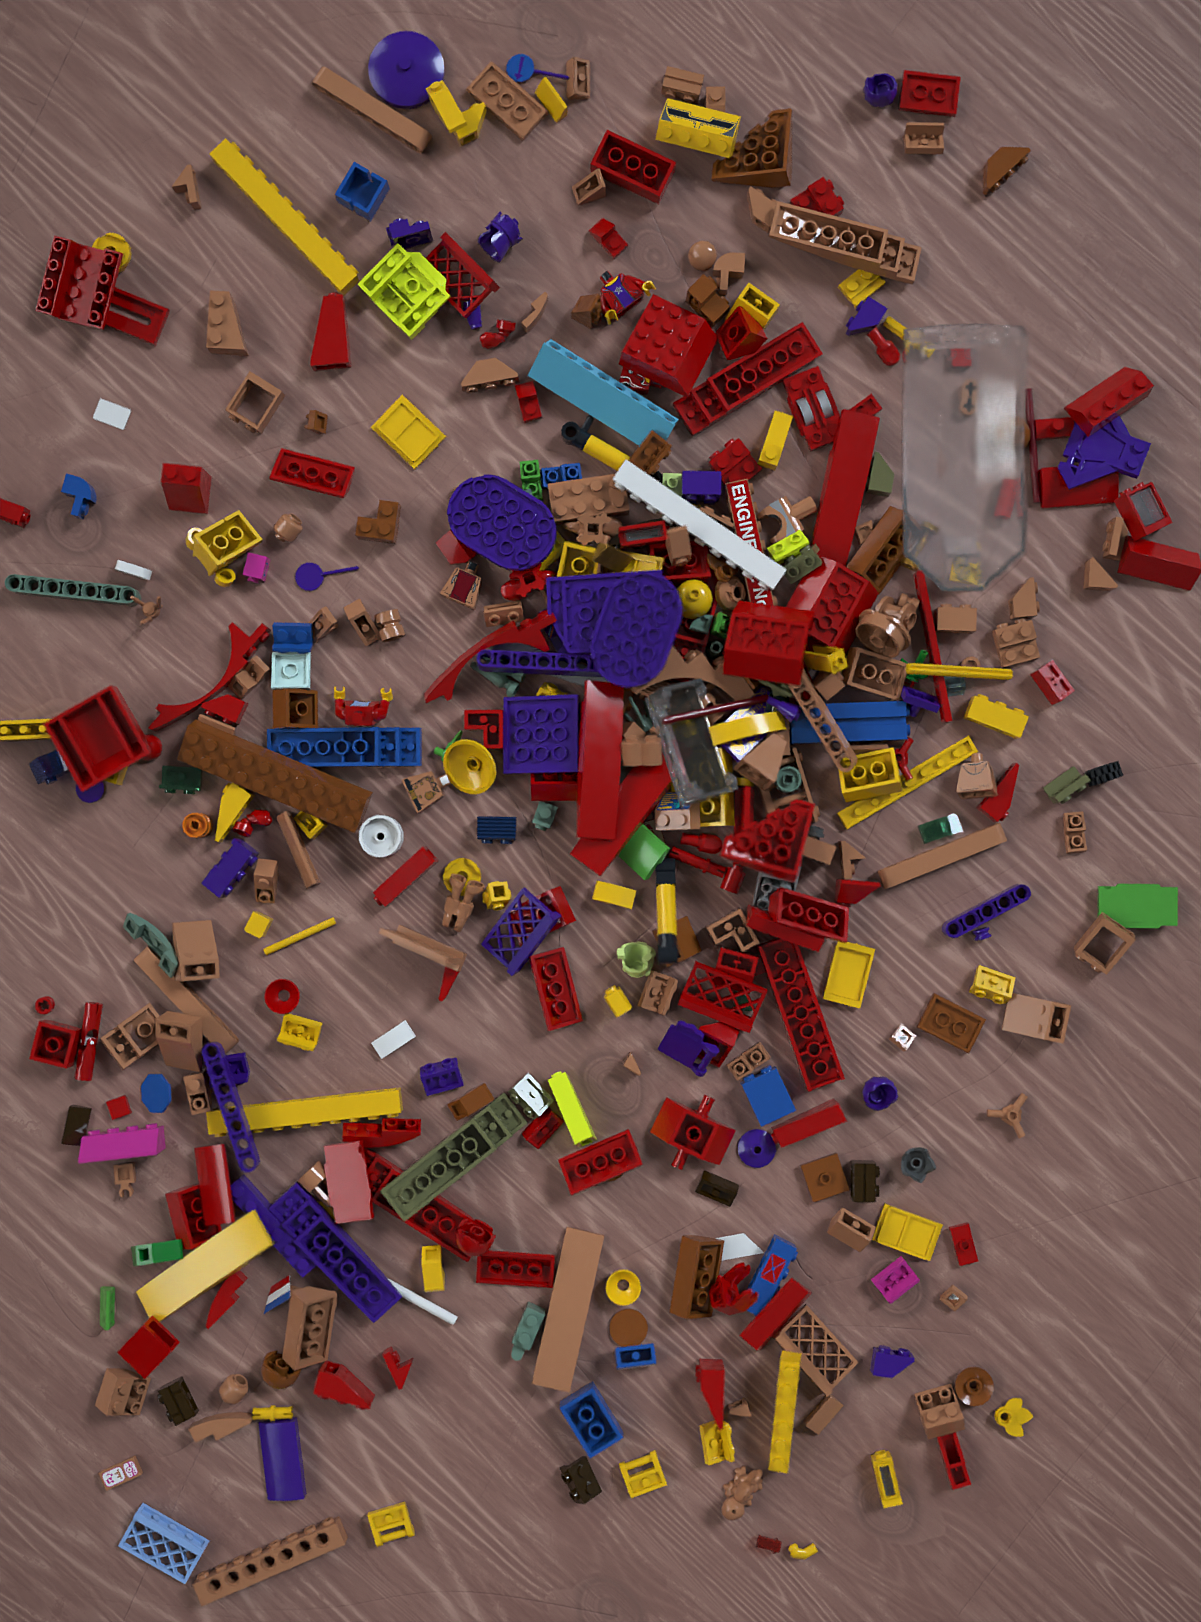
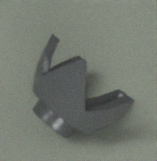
[901,1147,936,1183]

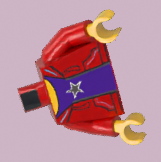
[600,271,656,325]

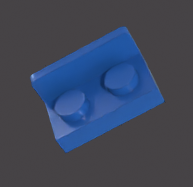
[272,622,314,654]

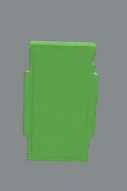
[1098,884,1178,928]

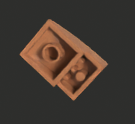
[100,1003,159,1070]

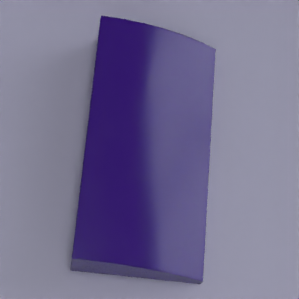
[258,1417,307,1501]

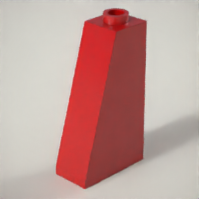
[310,292,351,371]
[373,846,439,907]
[771,1098,847,1148]

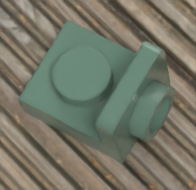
[532,801,558,831]

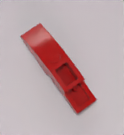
[342,1118,421,1148]

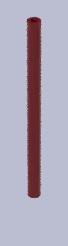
[1024,388,1041,503]
[662,694,769,725]

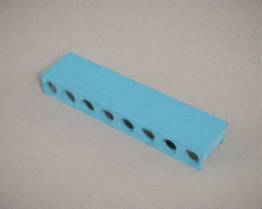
[528,339,679,445]

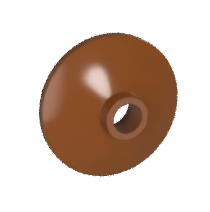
[955,1367,994,1406]

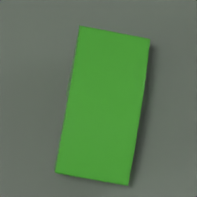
[519,460,543,501]

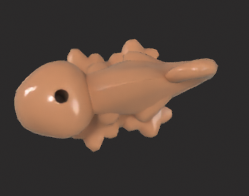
[563,512,622,546]
[722,1466,763,1520]

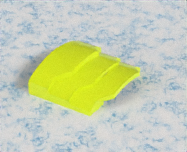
[358,243,451,340]

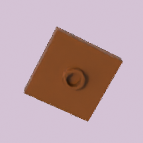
[800,1153,850,1203]

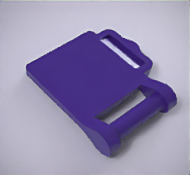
[658,1020,719,1077]

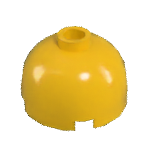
[677,579,713,619]

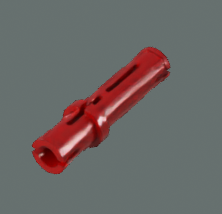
[669,846,727,879]

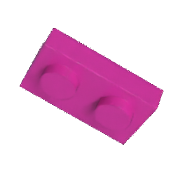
[871,1256,920,1304]

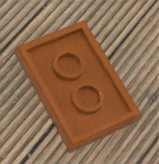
[917,993,986,1054]

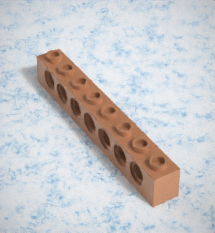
[193,1516,348,1606]

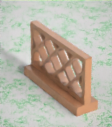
[379,925,467,972]
[772,1304,859,1397]

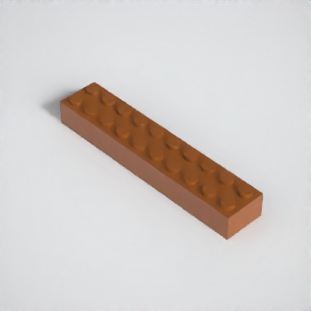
[177,720,373,833]

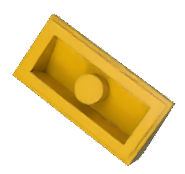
[535,77,568,122]

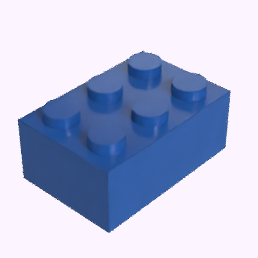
[560,1381,623,1458]

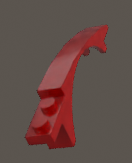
[424,610,557,703]
[148,622,271,731]

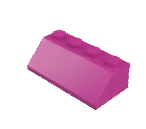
[78,1123,166,1163]

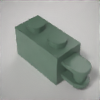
[511,1302,546,1360]

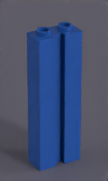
[789,701,910,744]

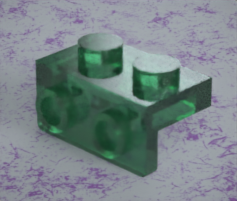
[159,766,202,794]

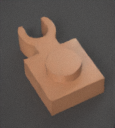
[113,1162,136,1198]

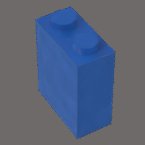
[740,1065,796,1127]

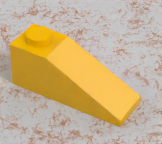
[425,80,467,133]
[758,410,793,471]
[215,783,255,842]

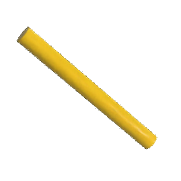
[263,917,337,955]

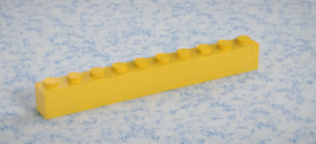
[209,138,359,296]
[206,1087,403,1137]

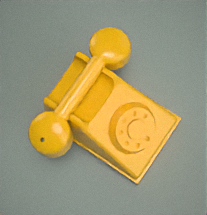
[185,510,263,587]

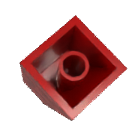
[161,463,212,514]

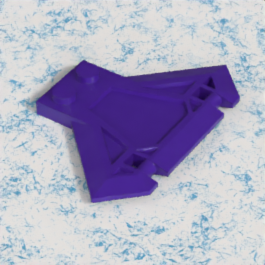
[1058,416,1151,490]

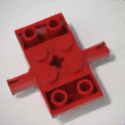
[650,1094,736,1170]

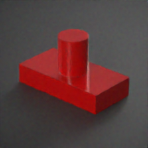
[1035,417,1074,440]

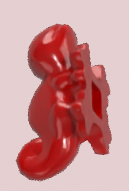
[501,563,557,601]

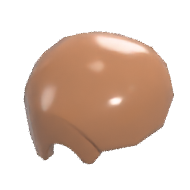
[688,240,717,271]

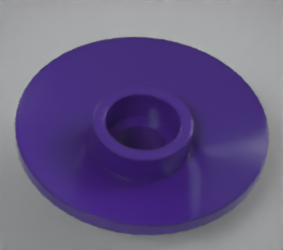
[738,1129,776,1168]

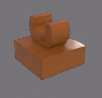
[304,410,328,434]

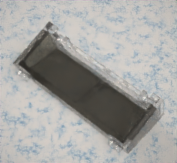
[645,678,738,808]

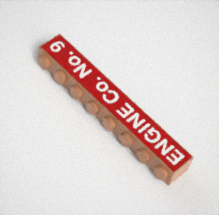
[724,479,778,606]

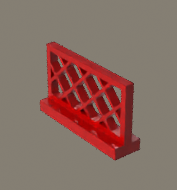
[426,232,500,318]
[733,786,754,865]
[678,961,768,1033]

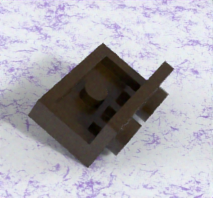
[560,1456,602,1504]

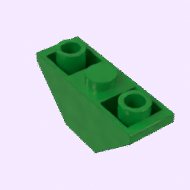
[131,1239,183,1266]

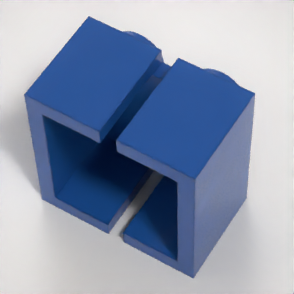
[335,162,390,221]

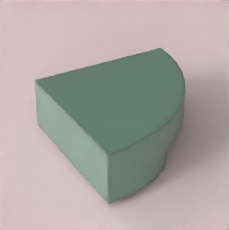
[689,615,713,635]

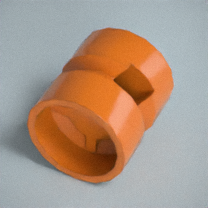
[182,813,213,838]

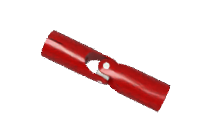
[74,1002,103,1081]

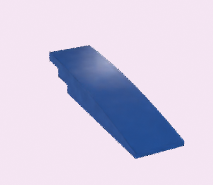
[267,727,422,767]

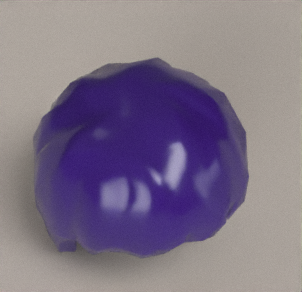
[863,73,898,108]
[862,1077,898,1111]

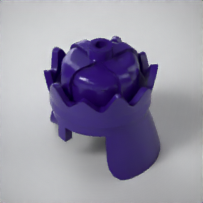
[478,211,523,263]

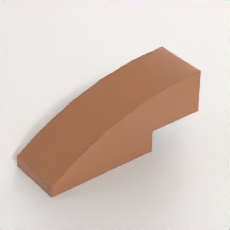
[189,1412,254,1443]

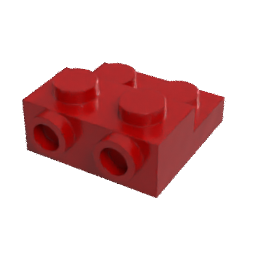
[790,176,845,217]
[708,438,762,485]

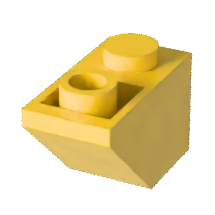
[454,102,486,146]

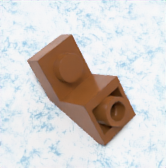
[447,1083,494,1120]

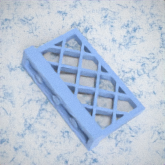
[118,1503,210,1584]

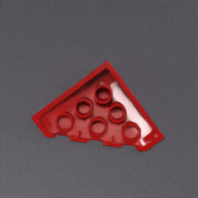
[720,799,815,883]

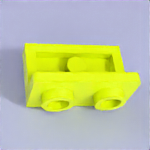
[767,530,809,565]

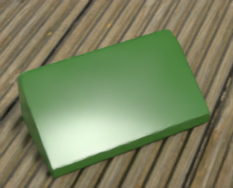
[100,1286,115,1330]

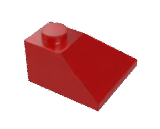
[715,306,767,360]
[835,879,880,907]
[698,1022,740,1068]

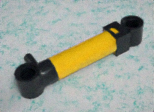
[561,415,662,484]
[655,858,678,965]

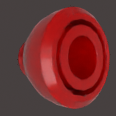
[142,734,162,761]

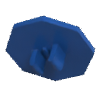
[141,1074,172,1113]

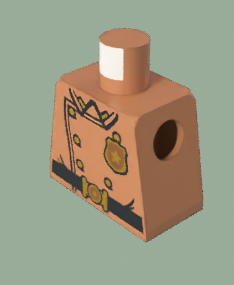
[402,771,451,813]

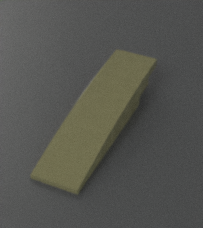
[380,1092,528,1222]

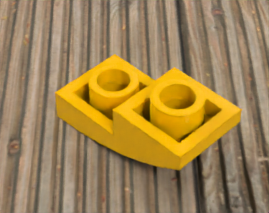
[592,881,636,909]

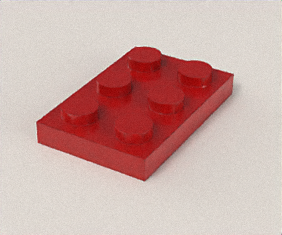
[899,70,961,117]

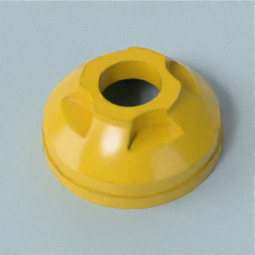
[606,1269,641,1306]

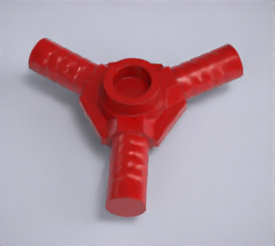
[895,737,914,781]

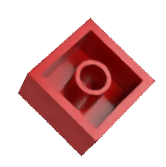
[29,1019,82,1069]

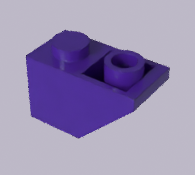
[846,296,888,336]
[870,1345,915,1378]

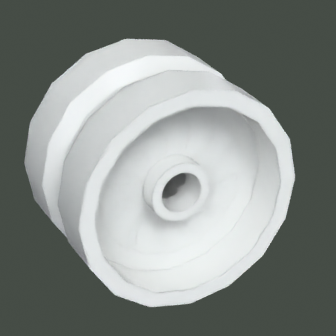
[359,815,404,857]

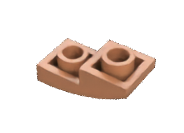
[1063,811,1087,854]
[727,1041,771,1081]

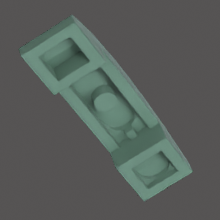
[123,913,178,978]

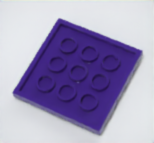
[503,694,580,774]

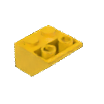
[725,283,780,330]

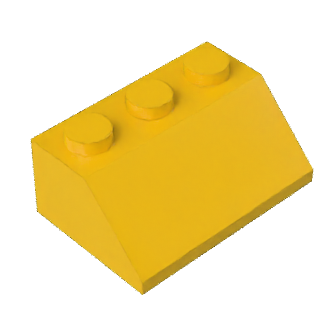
[838,747,903,802]

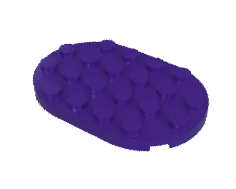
[447,474,556,571]
[591,571,682,687]

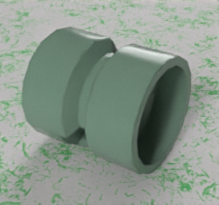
[774,767,801,793]

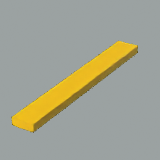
[836,735,978,830]

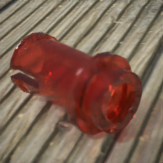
[756,1535,782,1554]

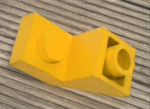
[422,1245,445,1293]

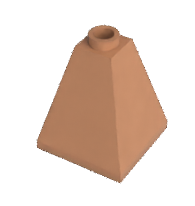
[733,733,786,791]

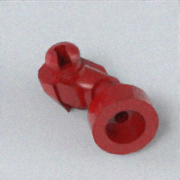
[480,319,516,349]
[232,810,272,837]

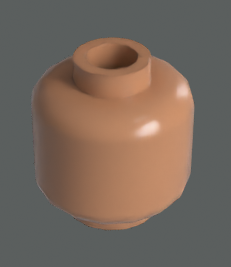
[274,513,303,542]
[219,1374,249,1404]

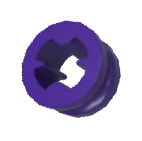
[972,927,992,941]

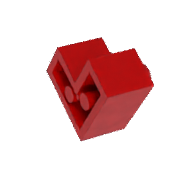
[464,710,503,750]

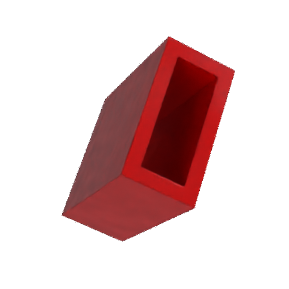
[117,1315,180,1379]

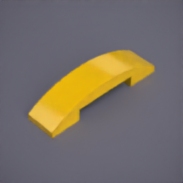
[709,711,786,746]

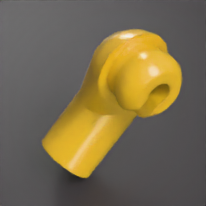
[788,1543,818,1560]

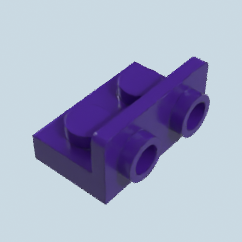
[420,1057,464,1096]

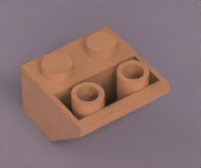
[95,1368,151,1416]
[914,1384,965,1439]

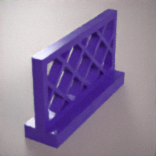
[481,887,561,976]

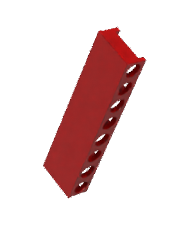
[756,938,845,1092]

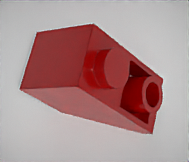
[201,694,249,725]

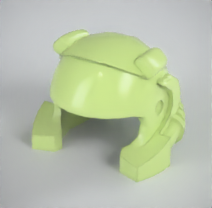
[617,941,656,978]

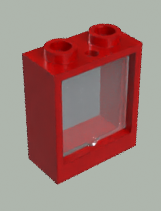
[1114,482,1173,542]

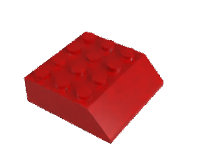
[619,294,718,398]
[43,685,151,792]

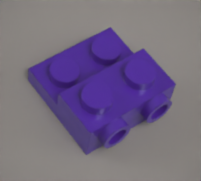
[386,218,434,250]

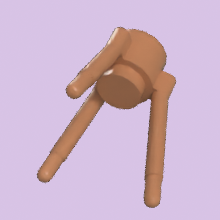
[130,596,163,624]

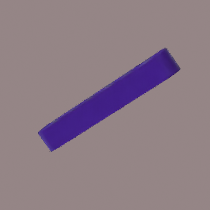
[477,650,603,677]
[202,1041,260,1173]

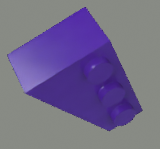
[201,838,259,898]

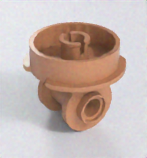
[856,596,917,658]

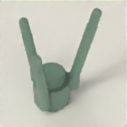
[623,691,654,732]

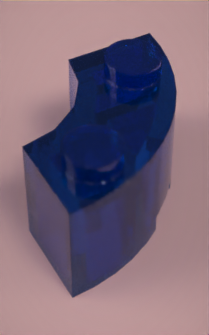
[29,749,70,785]

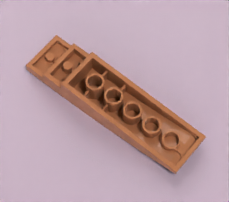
[769,201,922,285]
[532,1227,604,1393]

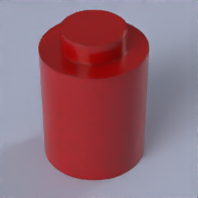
[720,864,746,895]

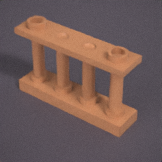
[758,747,820,822]

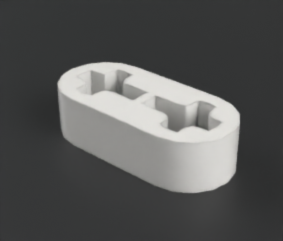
[115,560,153,581]

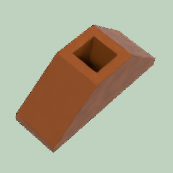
[983,147,1031,196]

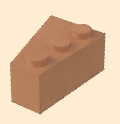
[206,290,249,356]

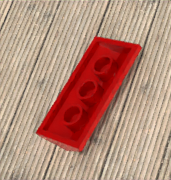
[269,448,355,499]
[529,947,583,1031]
[558,1129,643,1195]
[476,1250,555,1288]
[740,1277,812,1350]

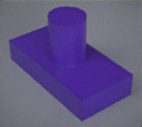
[901,685,940,717]

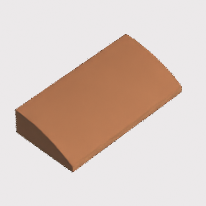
[276,811,321,889]

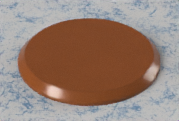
[609,1309,648,1347]

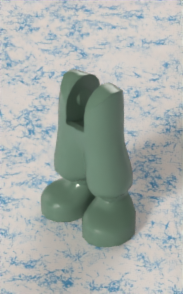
[470,653,527,697]

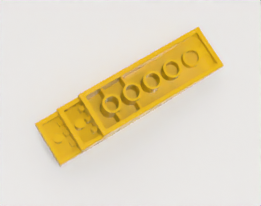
[136,1210,274,1322]

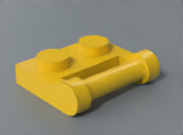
[619,1450,667,1498]
[367,1501,415,1547]

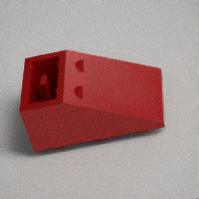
[313,1360,375,1410]

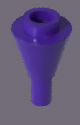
[766,696,802,722]

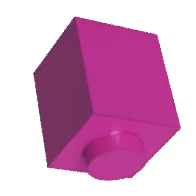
[243,552,270,584]

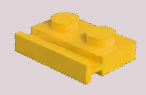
[838,269,885,308]

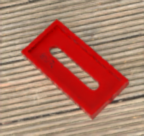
[105,287,170,346]

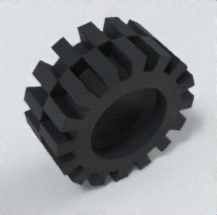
[1084,761,1123,787]

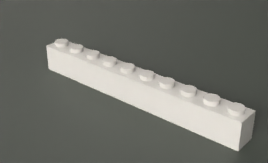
[613,460,786,591]

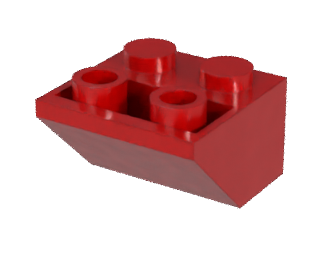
[713,947,760,994]

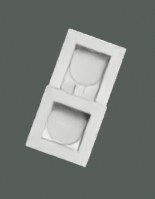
[371,1020,416,1059]

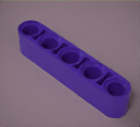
[942,884,1031,938]

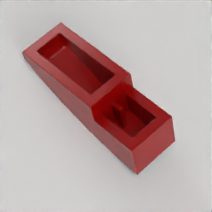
[206,1270,248,1329]
[937,1432,971,1490]

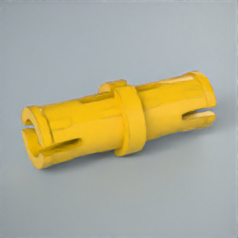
[252,1405,293,1421]

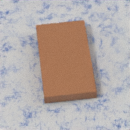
[466,61,548,141]

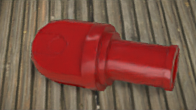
[867,327,900,366]
[680,832,723,854]

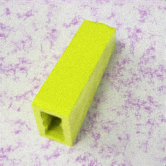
[548,1071,597,1148]

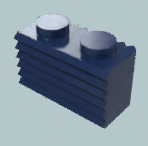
[477,816,517,844]

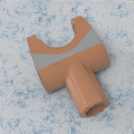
[756,496,817,545]

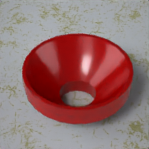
[264,979,300,1014]

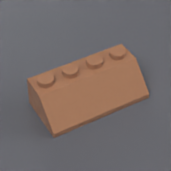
[282,1286,337,1371]

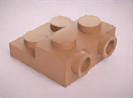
[992,617,1040,668]

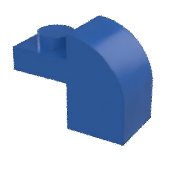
[61,473,97,520]

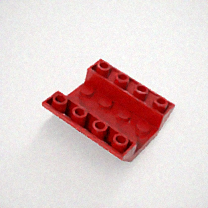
[35,235,123,330]
[786,555,879,655]
[723,601,815,686]

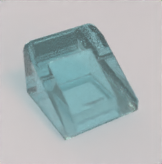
[944,676,966,696]

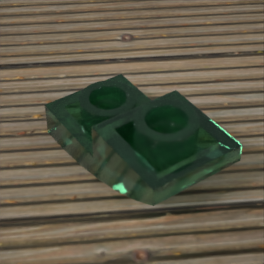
[917,813,963,844]

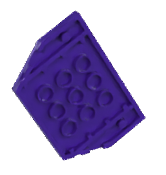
[546,570,663,654]

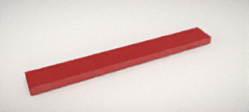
[913,570,953,723]

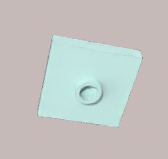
[271,652,311,690]

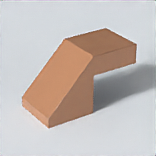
[228,655,270,700]

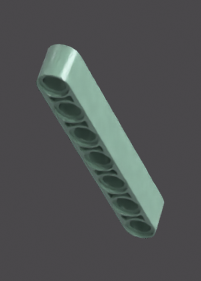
[5,574,141,606]

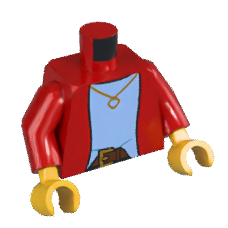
[334,687,393,726]

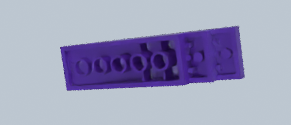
[268,1181,402,1323]

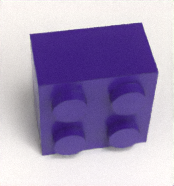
[681,471,721,505]

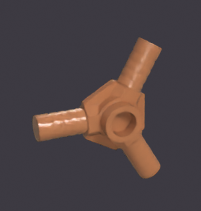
[987,1093,1028,1138]

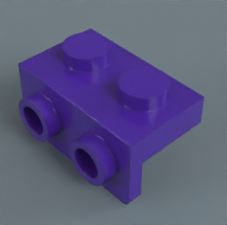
[209,1052,250,1088]

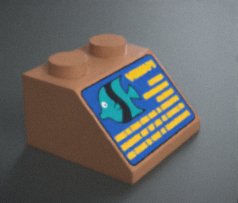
[655,791,700,830]

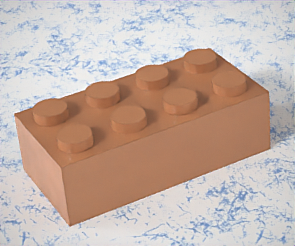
[548,474,629,525]

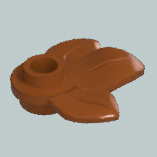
[707,553,738,583]

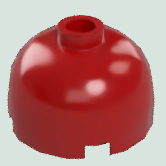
[455,1219,496,1256]

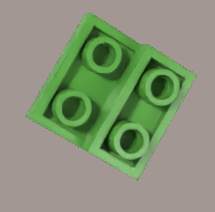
[619,824,670,880]

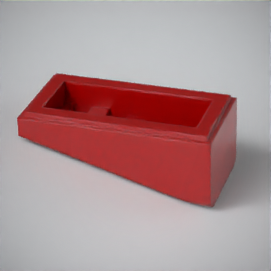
[438,966,459,1001]

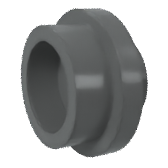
[808,825,825,840]

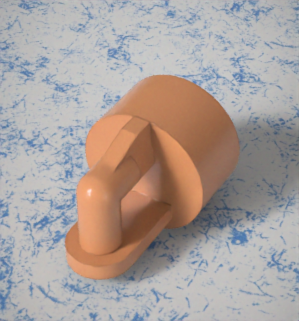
[298,1161,330,1207]

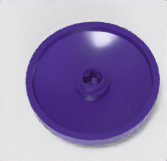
[368,31,445,109]

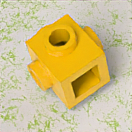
[482,881,511,911]

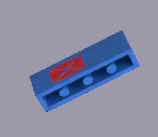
[746,1234,798,1316]

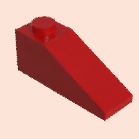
[976,763,1019,822]

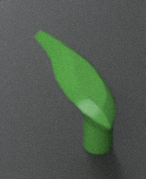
[433,730,463,762]

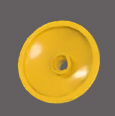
[443,739,496,794]

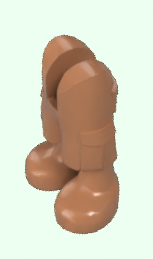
[442,874,485,932]

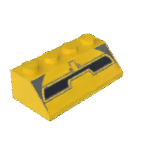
[655,98,741,158]

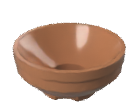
[715,576,746,611]

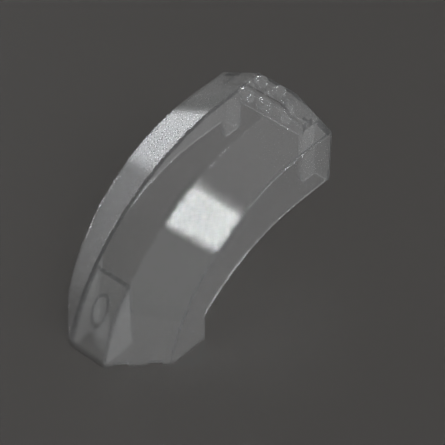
[901,324,1028,591]

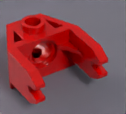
[708,1262,758,1315]

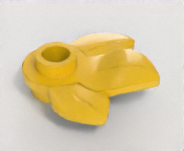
[994,1398,1033,1437]

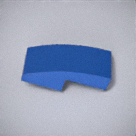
[540,463,582,489]

